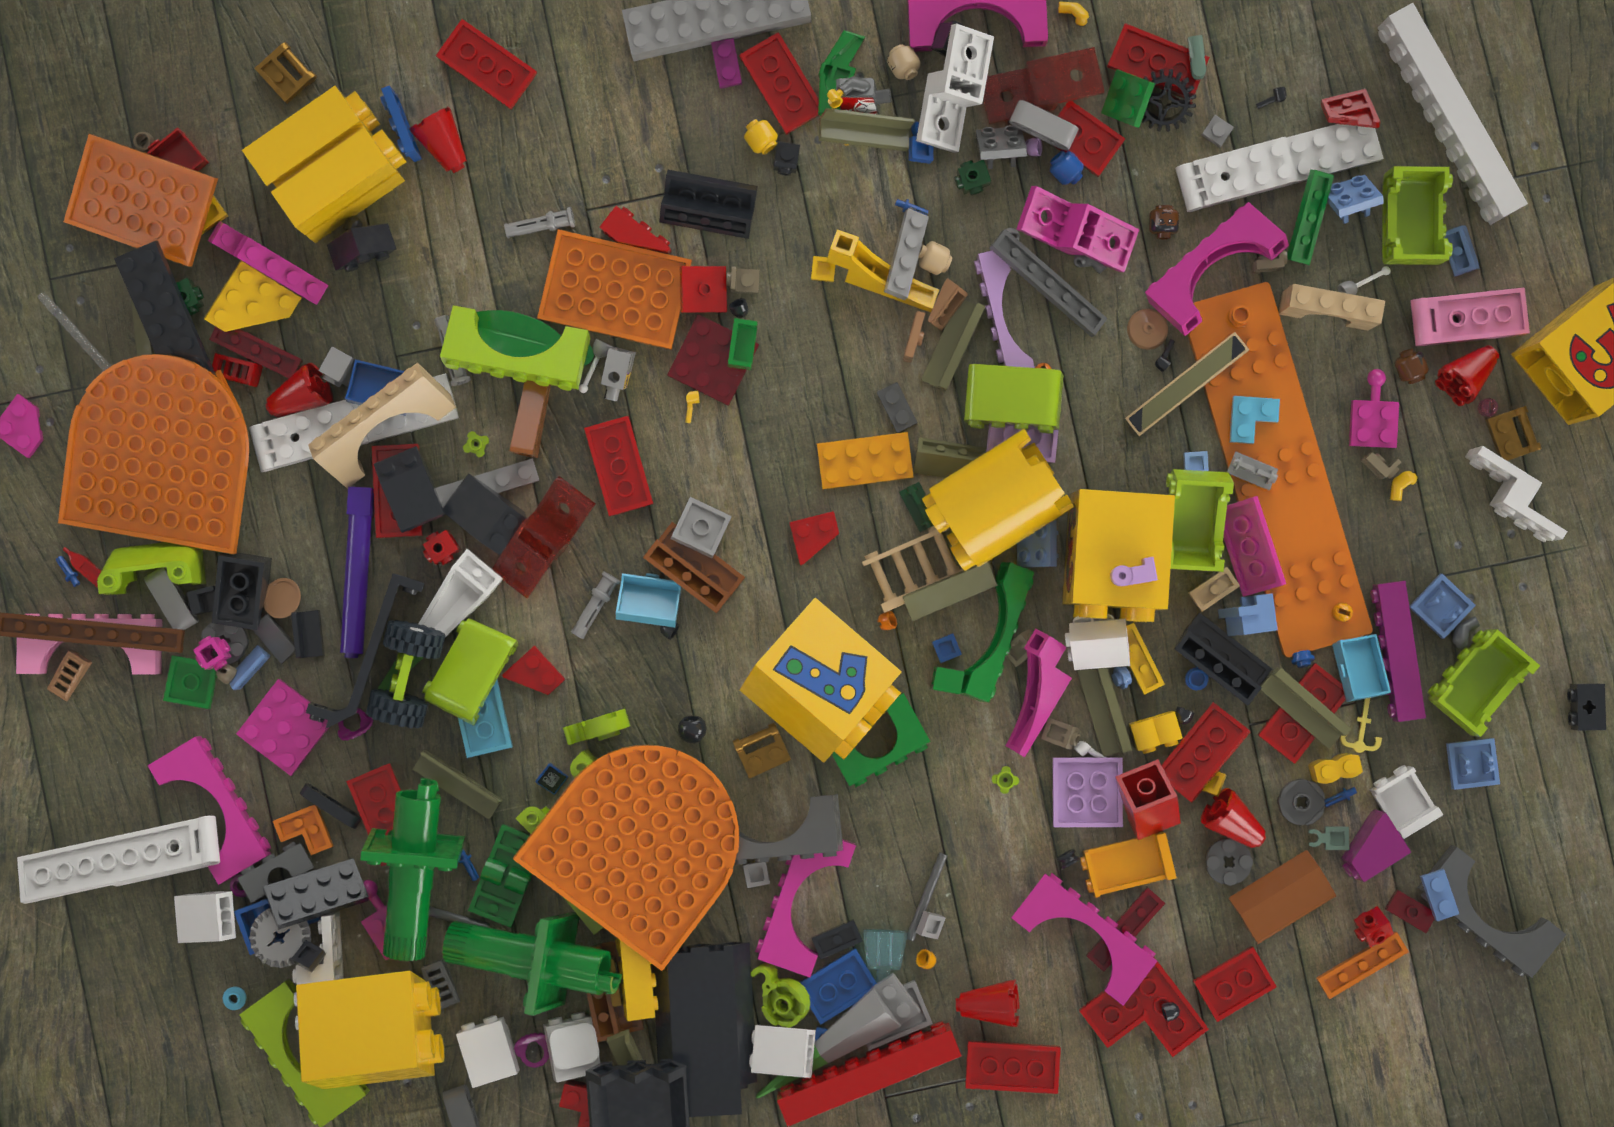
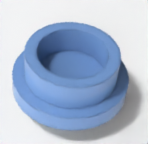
[1111,667,1132,689]

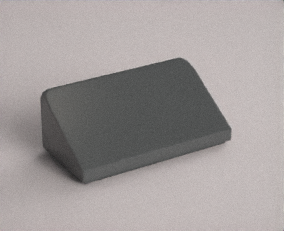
[253,614,295,664]

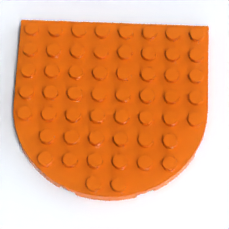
[58,354,249,554]
[513,745,739,971]

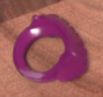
[338,708,373,741]
[514,1033,549,1068]

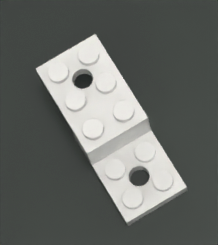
[916,24,994,153]
[1465,446,1568,542]
[293,911,344,1030]

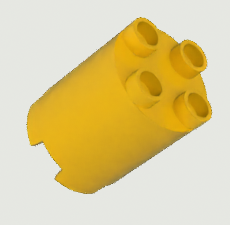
[922,428,1074,571]

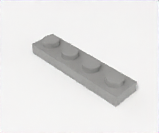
[884,208,929,300]

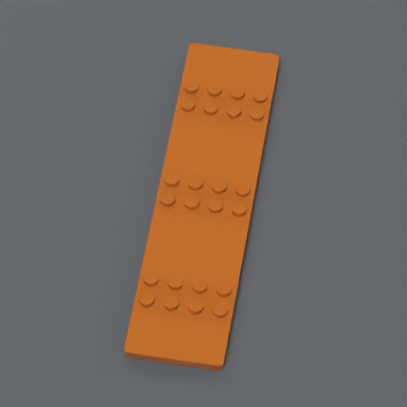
[1188,282,1373,657]

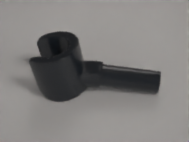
[1256,87,1287,109]
[1155,339,1175,372]

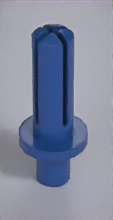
[895,199,928,216]
[56,556,80,587]
[1324,787,1357,807]
[459,849,479,881]

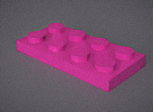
[1223,496,1286,597]

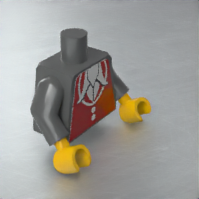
[827,76,892,146]

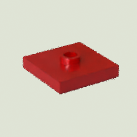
[680,266,727,313]

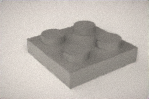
[671,497,732,558]

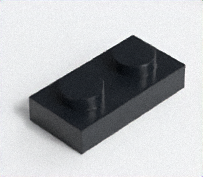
[811,919,863,960]

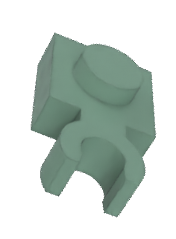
[1308,826,1349,850]

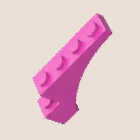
[207,221,328,305]
[1005,629,1072,757]

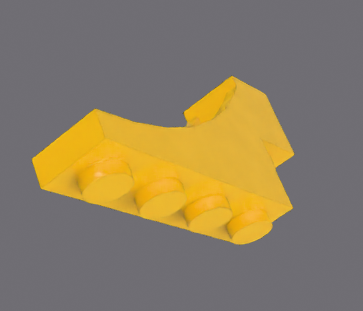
[827,229,940,313]

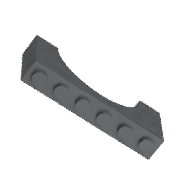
[734,794,843,865]
[1417,845,1566,978]

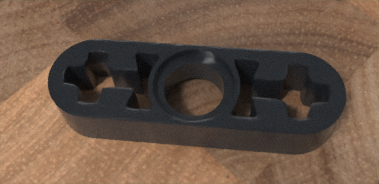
[300,783,362,829]

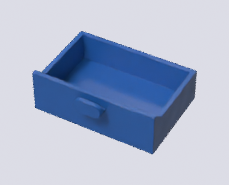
[345,359,406,416]

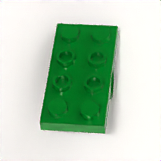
[468,824,533,928]

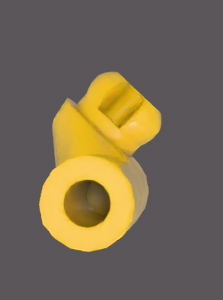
[1058,1,1089,26]
[1390,471,1417,501]

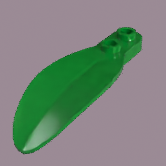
[477,310,594,366]

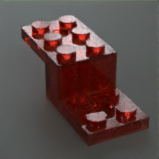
[983,47,1105,124]
[492,476,596,598]

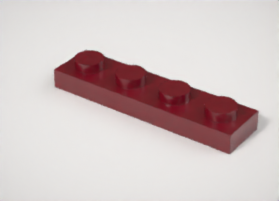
[209,327,303,378]
[1086,887,1165,972]

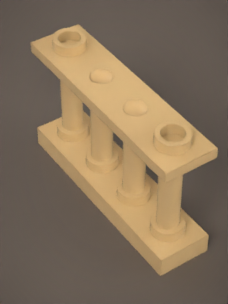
[862,526,963,613]

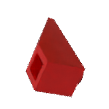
[599,206,672,254]

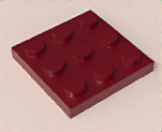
[667,314,759,406]

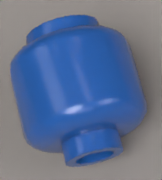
[1050,150,1084,185]

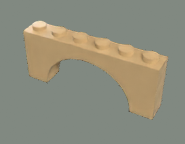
[308,362,456,489]

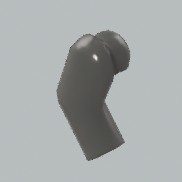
[1073,255,1107,274]

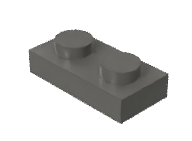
[877,382,918,433]

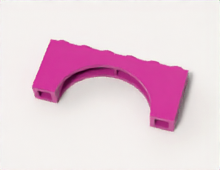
[907,0,1048,52]
[1145,202,1289,336]
[148,736,271,885]
[755,829,856,977]
[1011,873,1157,1006]

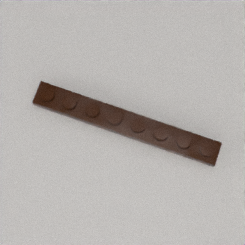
[0,612,185,653]

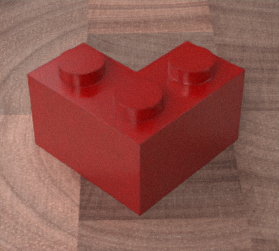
[559,1079,590,1127]

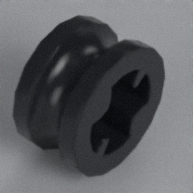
[1056,849,1080,869]

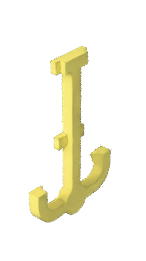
[1340,698,1382,753]

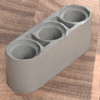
[1009,100,1079,151]
[144,567,199,630]

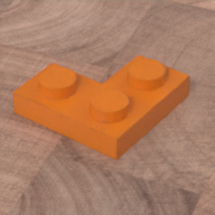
[273,804,334,855]

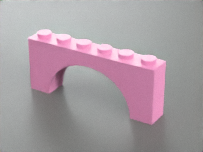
[16,614,162,674]

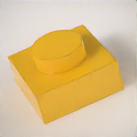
[811,256,835,282]
[1202,771,1226,797]

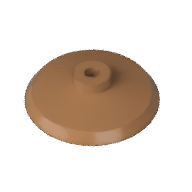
[1127,309,1168,350]
[264,578,301,618]

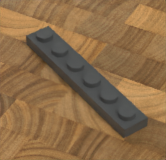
[989,229,1107,337]

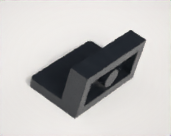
[291,610,325,658]

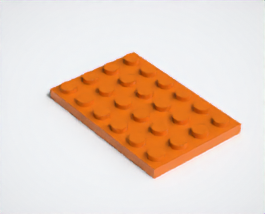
[63,134,218,267]
[537,229,692,350]

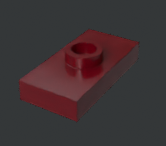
[1385,889,1435,933]

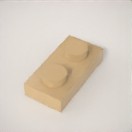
[1188,567,1240,612]

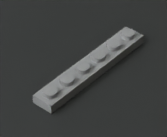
[435,458,539,508]

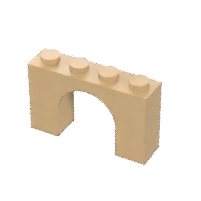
[1278,284,1385,331]

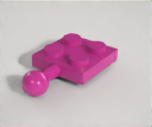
[1349,369,1399,448]
[361,880,389,960]

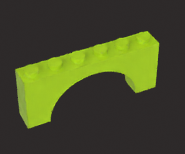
[440,305,590,391]
[239,978,370,1127]

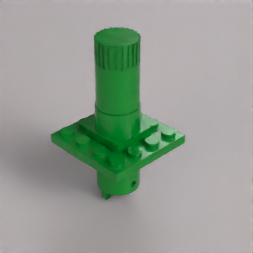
[360,778,465,961]
[442,912,622,1016]

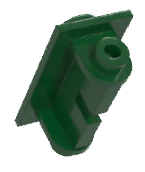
[899,482,934,533]

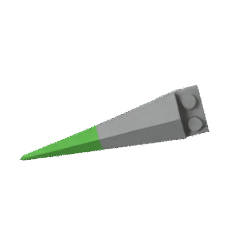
[756,973,920,1098]

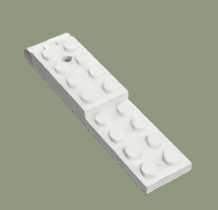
[1175,124,1384,212]
[249,373,459,472]
[17,816,220,904]

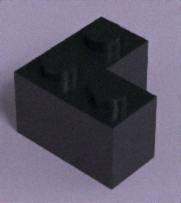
[327,223,397,272]

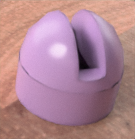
[1025,138,1042,156]

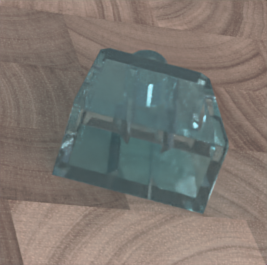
[863,929,907,982]

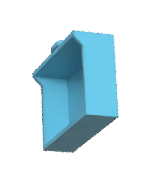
[616,573,682,628]
[1332,634,1391,702]

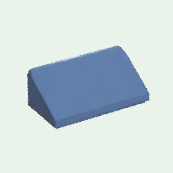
[1445,225,1480,277]
[229,645,270,690]

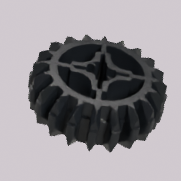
[1142,69,1196,132]

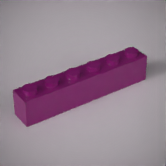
[1370,581,1426,722]

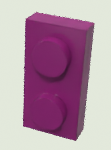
[711,38,742,89]

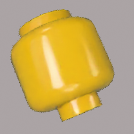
[744,119,778,155]

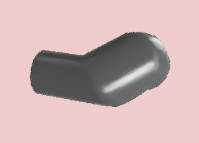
[1453,616,1480,649]

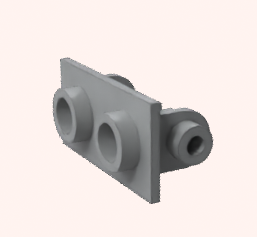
[1227,452,1278,490]

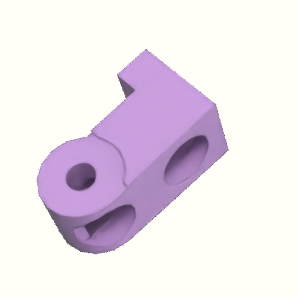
[1110,557,1158,586]

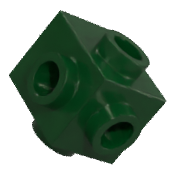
[954,160,991,196]
[176,278,204,316]

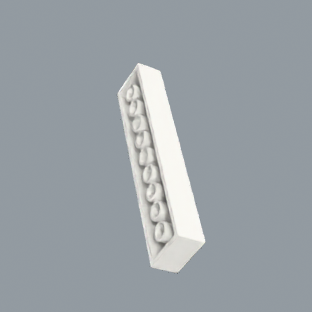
[1378,3,1528,225]

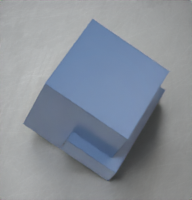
[1218,593,1278,636]

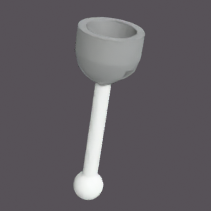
[1338,266,1391,295]
[579,339,613,393]

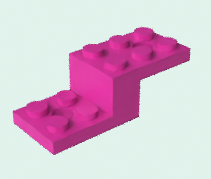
[1016,186,1139,272]

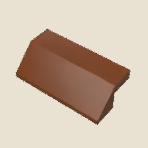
[643,522,745,613]
[1229,850,1336,944]
[586,940,644,1042]

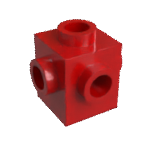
[423,530,461,566]
[1354,906,1394,948]

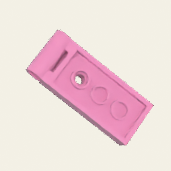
[1410,288,1530,346]

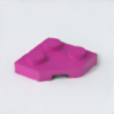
[0,394,43,458]

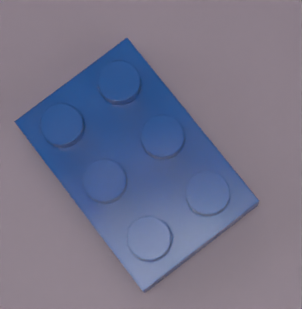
[380,85,422,162]
[800,948,877,1025]

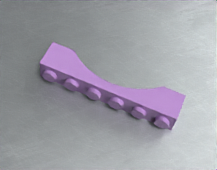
[974,251,1035,368]

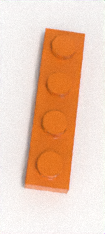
[1316,931,1409,999]

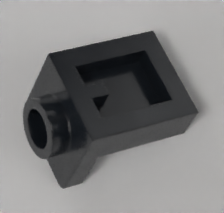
[773,142,800,176]

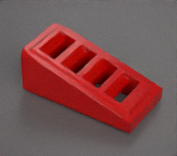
[212,353,263,387]

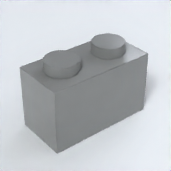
[318,347,355,387]

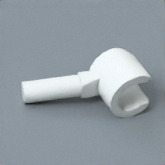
[1074,741,1106,757]

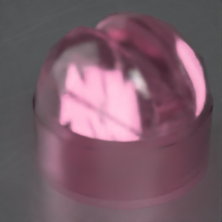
[1478,398,1498,417]

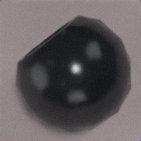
[678,716,707,744]

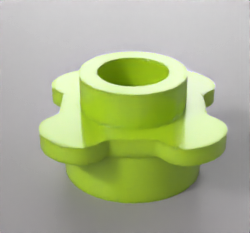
[463,431,489,457]
[991,766,1019,794]

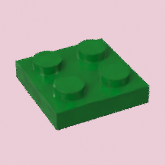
[1101,69,1155,128]
[163,655,218,709]

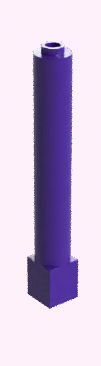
[340,487,374,658]

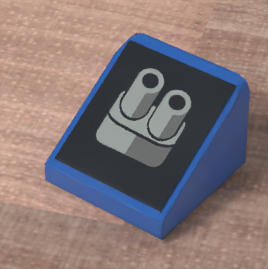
[535,763,569,795]

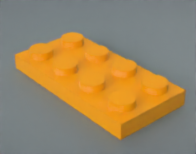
[817,432,914,490]

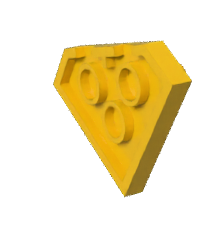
[204,260,301,332]

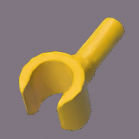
[685,391,700,423]

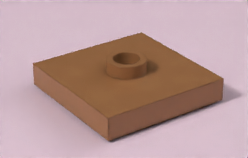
[903,311,925,363]

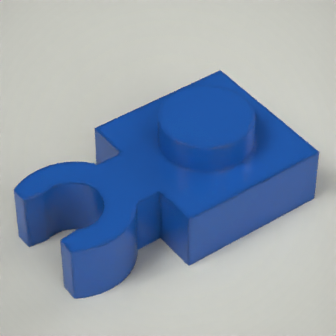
[909,121,933,164]

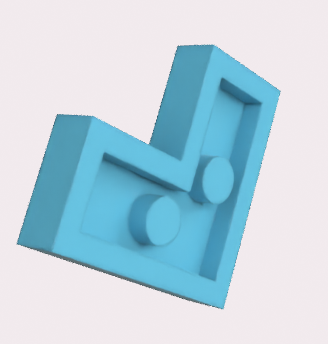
[1229,396,1280,444]

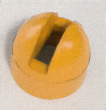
[1333,603,1353,622]
[916,949,936,969]

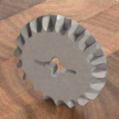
[249,908,311,968]

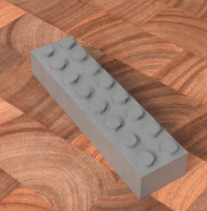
[622,0,811,61]

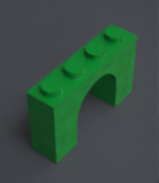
[832,693,930,788]

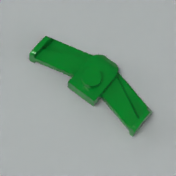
[818,30,866,117]

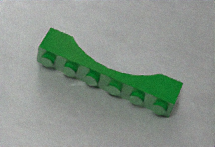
[960,562,1034,703]

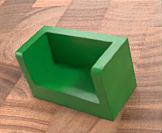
[728,318,758,370]
[930,666,964,694]

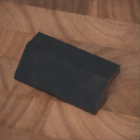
[659,169,758,239]
[1174,612,1272,706]

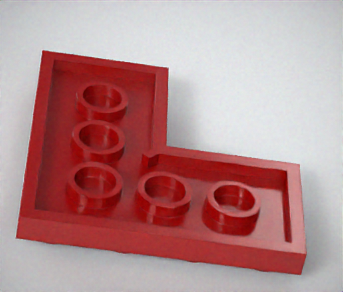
[1079,957,1209,1057]

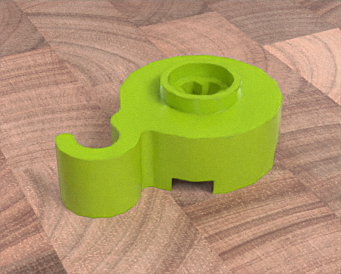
[563,709,630,745]
[751,962,810,1028]

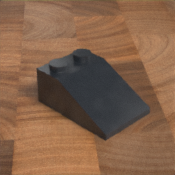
[373,446,445,533]
[443,473,527,555]
[212,552,272,630]

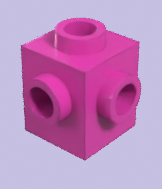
[193,636,232,671]

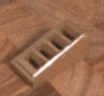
[928,278,968,331]
[47,650,92,701]

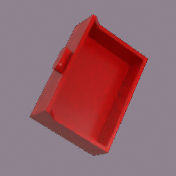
[147,127,209,171]

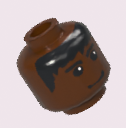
[1149,205,1179,240]
[1394,348,1429,384]

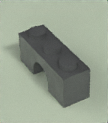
[238,842,315,903]

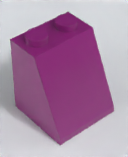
[1341,809,1411,882]

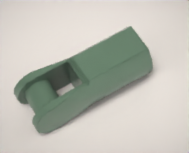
[1187,35,1206,80]

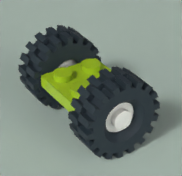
[366,620,445,728]

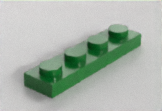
[1287,169,1334,265]

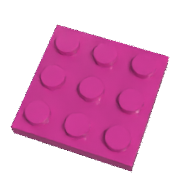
[236,679,329,776]

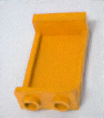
[1080,831,1177,898]

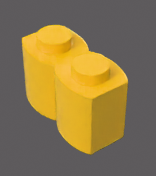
[1129,711,1183,754]
[1308,753,1363,784]

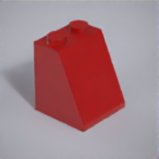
[1115,760,1181,840]

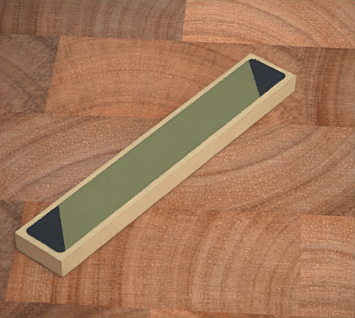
[1125,332,1249,436]

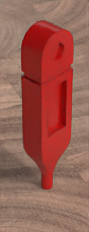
[63,547,102,588]

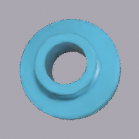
[223,986,247,1010]

